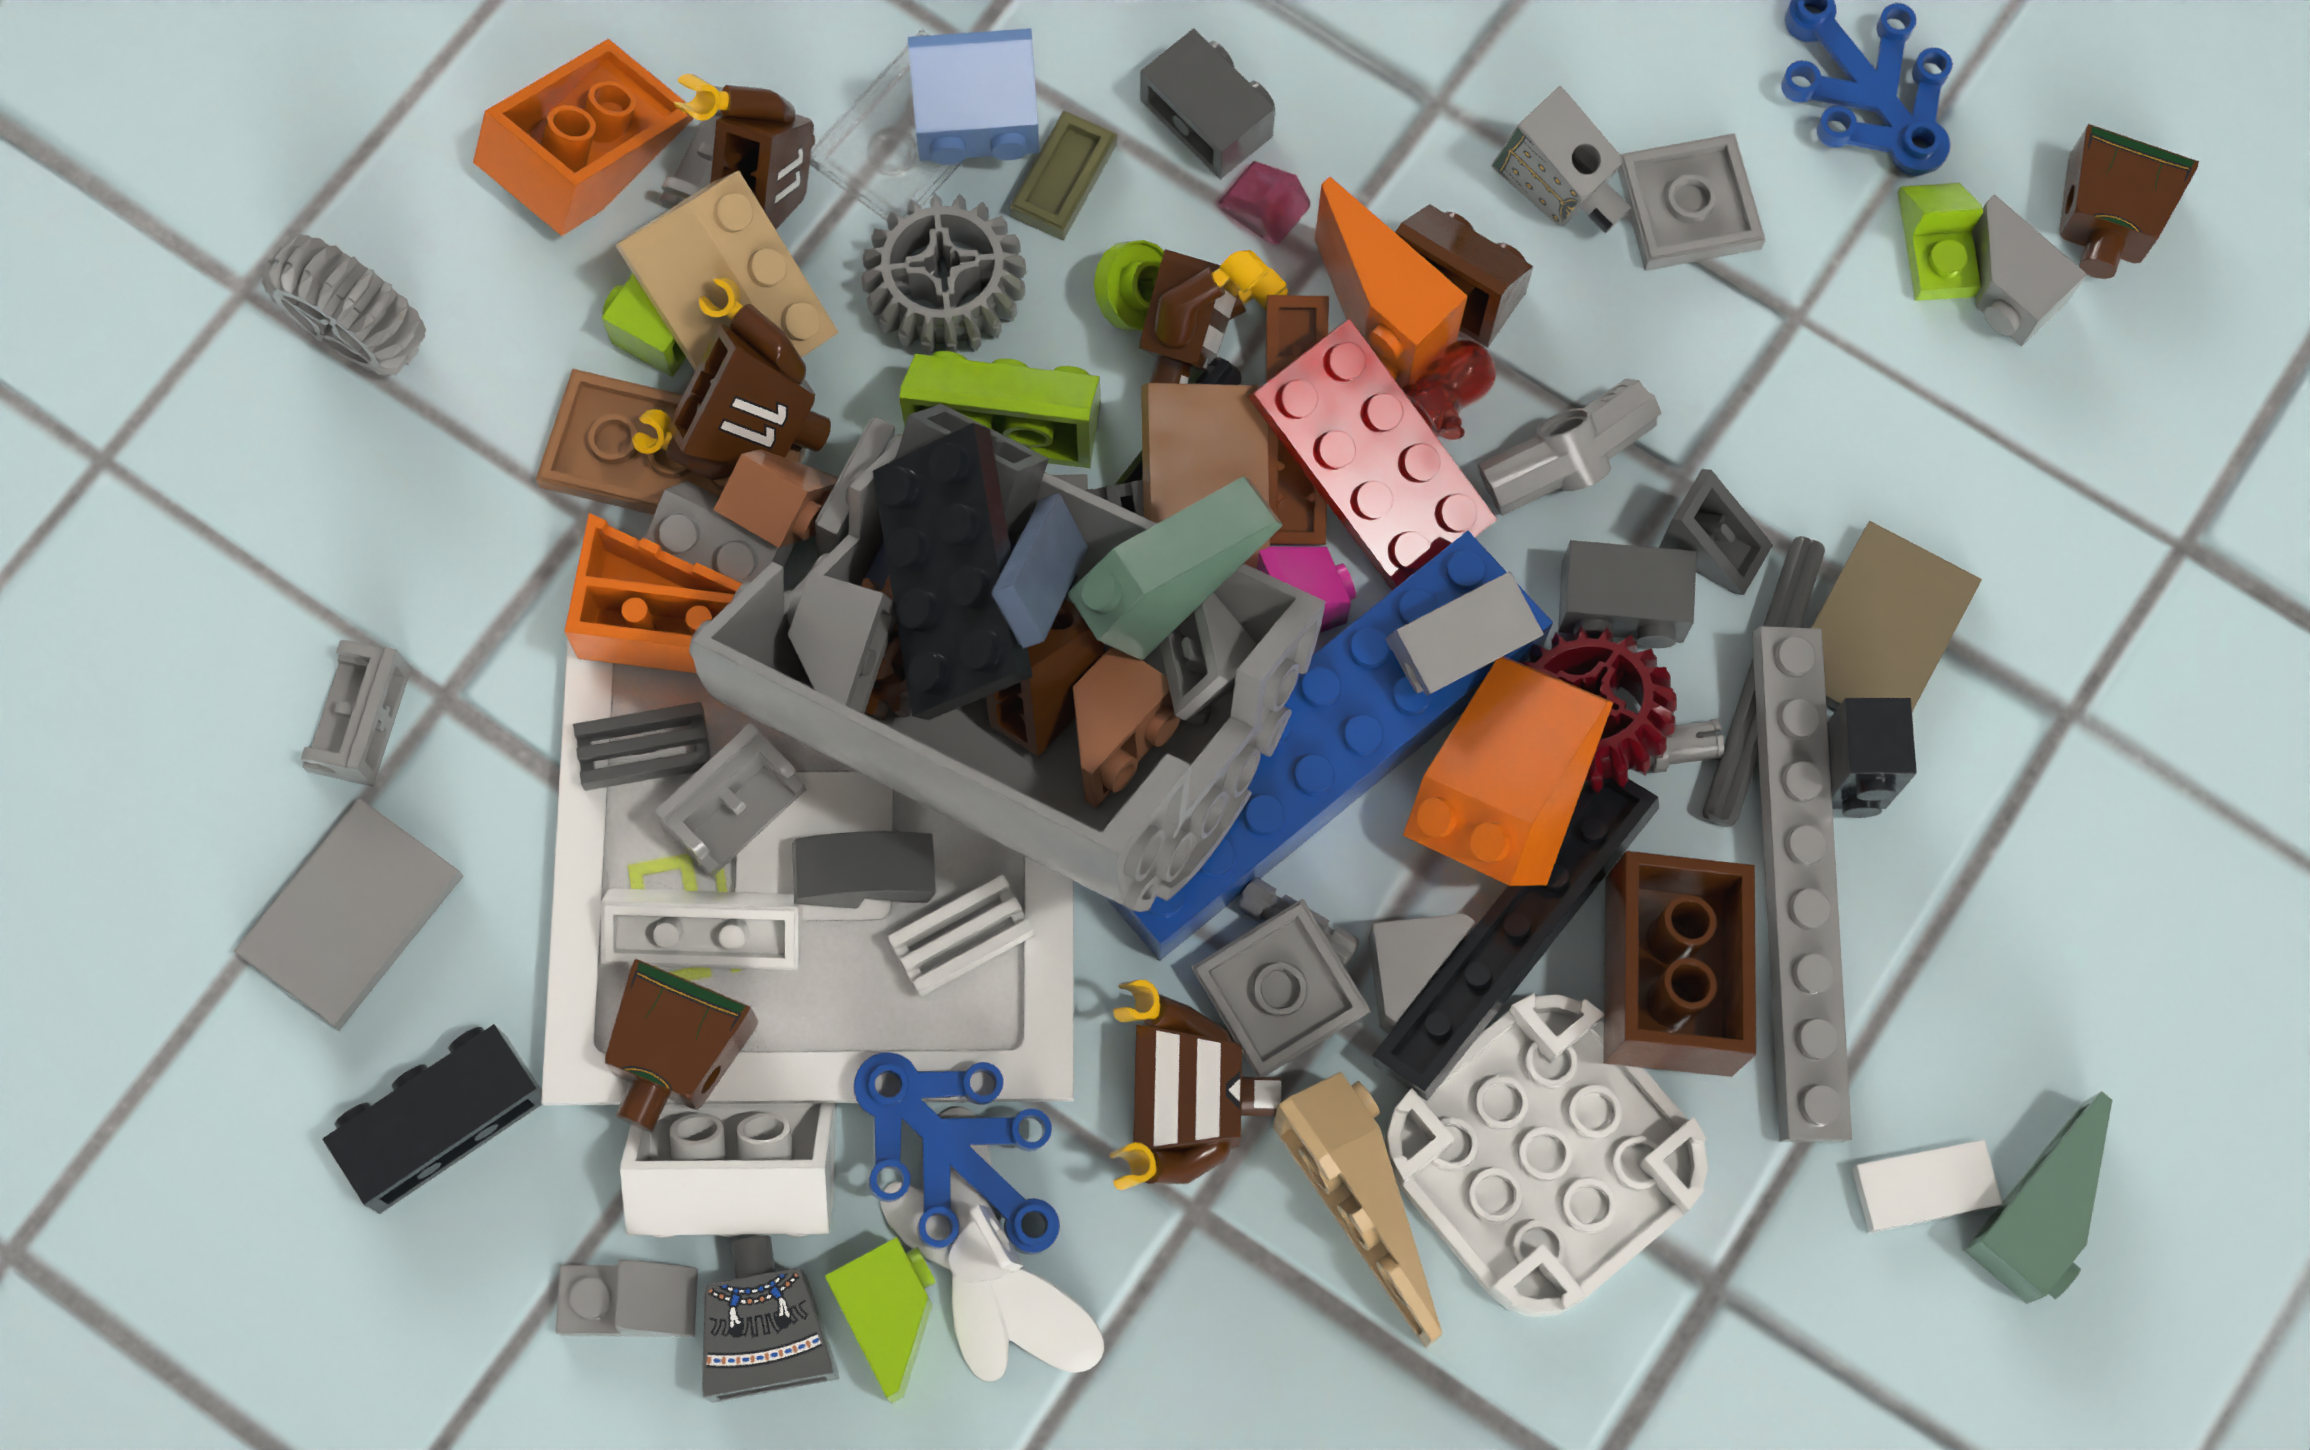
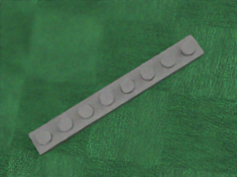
[1752,626,1852,1142]

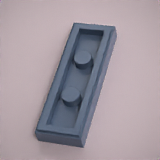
[992,493,1088,648]

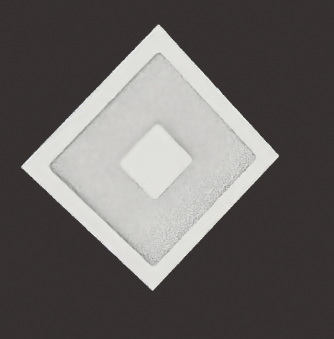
[541,638,1074,1105]

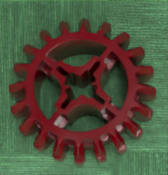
[1517,626,1677,794]

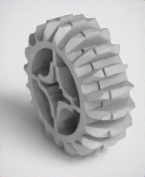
[861,193,1026,355]
[262,234,426,376]

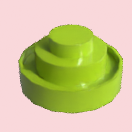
[1094,240,1164,332]

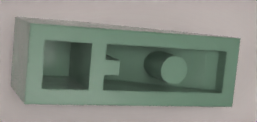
[1067,476,1283,660]
[1963,1091,2112,1304]

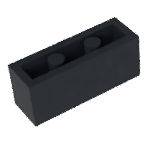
[322,1024,543,1214]

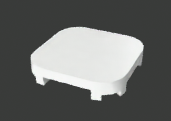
[1385,993,1708,1317]

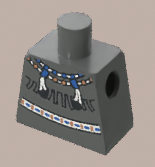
[702,1236,839,1403]

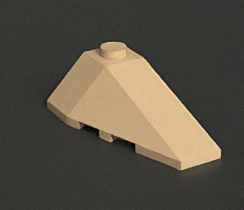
[1272,1072,1443,1348]

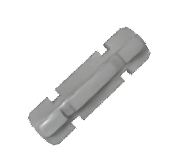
[1238,878,1359,967]

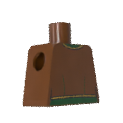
[2059,124,2199,279]
[605,958,759,1132]

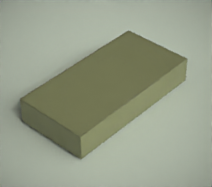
[1009,110,1117,241]

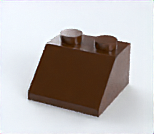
[1395,204,1534,348]

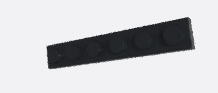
[1372,778,1659,1101]

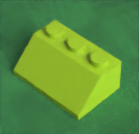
[899,351,1101,468]

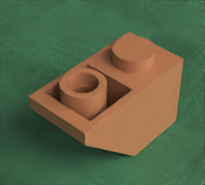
[713,449,838,548]
[1073,647,1180,808]

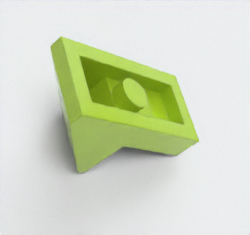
[1898,183,1983,301]

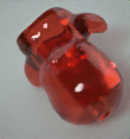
[1401,340,1496,440]

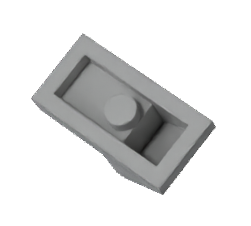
[556,1260,698,1337]

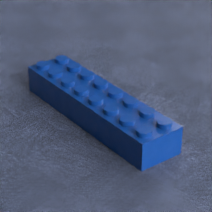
[1104,530,1553,961]

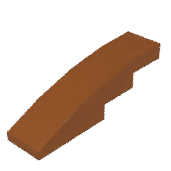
[1265,295,1329,545]

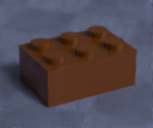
[1603,851,1756,1077]

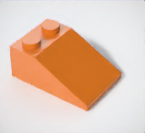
[473,39,694,236]
[1315,177,1468,395]
[1403,656,1613,886]

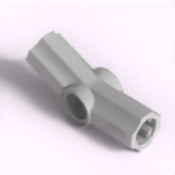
[1478,378,1662,516]

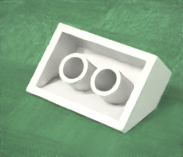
[620,1103,837,1238]

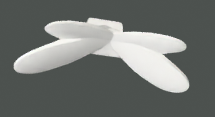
[880,1106,1104,1381]

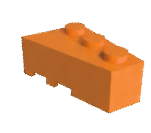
[564,513,742,674]

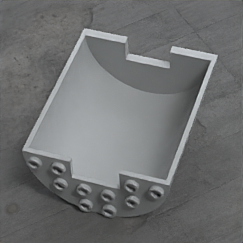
[689,434,1326,912]

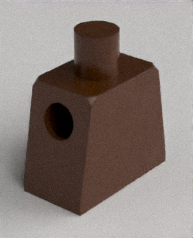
[986,599,1104,756]

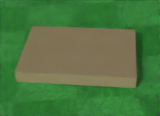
[1811,521,1982,712]

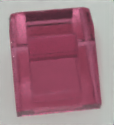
[1218,161,1311,245]

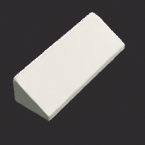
[601,889,803,970]

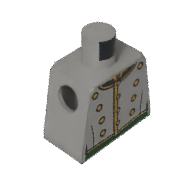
[1491,86,1632,234]

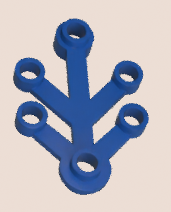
[1781,0,1953,176]
[854,1052,1060,1255]

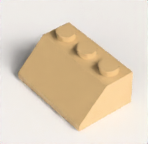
[615,170,839,371]

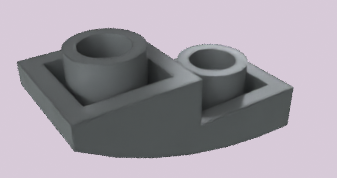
[792,831,936,909]

